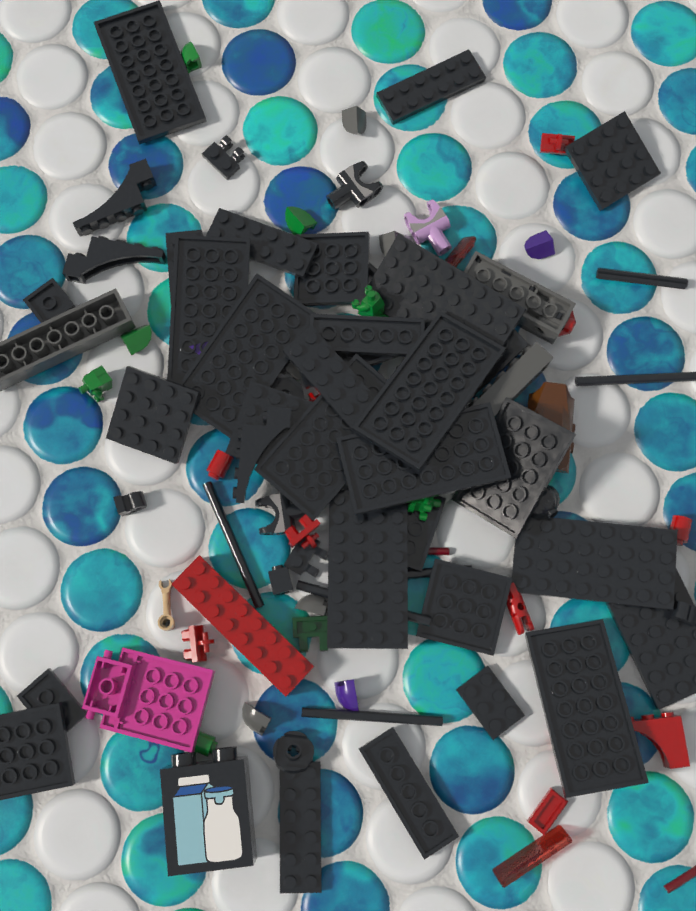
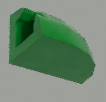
[181,42,202,73]
[285,206,317,235]
[120,325,152,355]

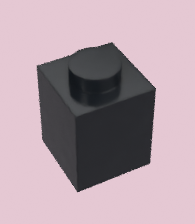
[268,565,294,596]

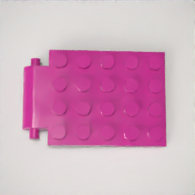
[82,648,215,753]

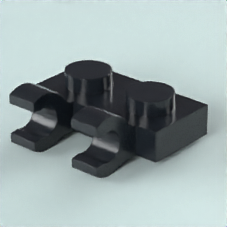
[202,135,245,180]
[284,538,328,578]

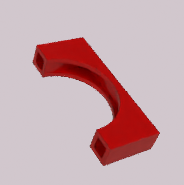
[630,712,690,769]

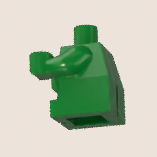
[352,285,385,317]
[78,365,112,402]
[407,497,441,521]

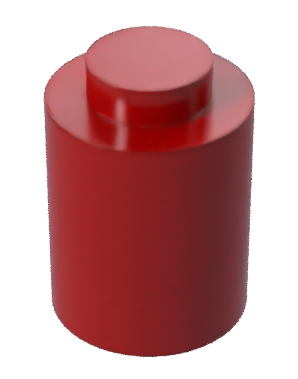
[206,450,234,481]
[670,515,693,546]

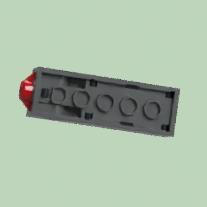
[464,251,576,345]

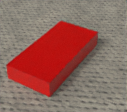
[527,788,568,835]

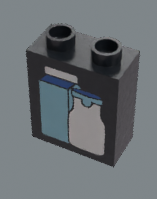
[160,746,257,876]

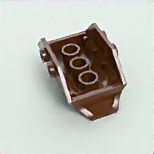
[526,382,575,474]

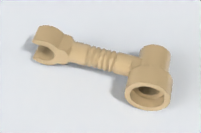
[158,579,175,631]

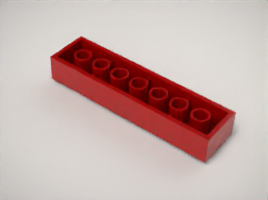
[172,555,315,697]

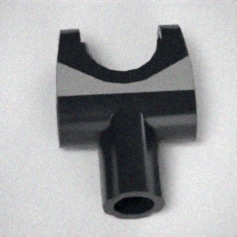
[326,161,383,210]
[255,493,305,535]

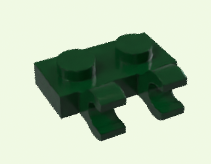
[292,616,328,653]

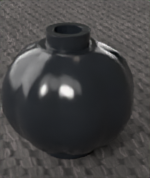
[531,485,560,519]

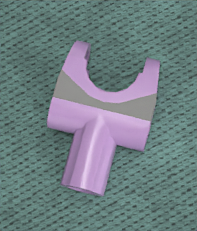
[404,199,452,256]

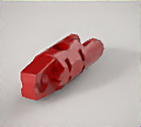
[506,582,534,635]

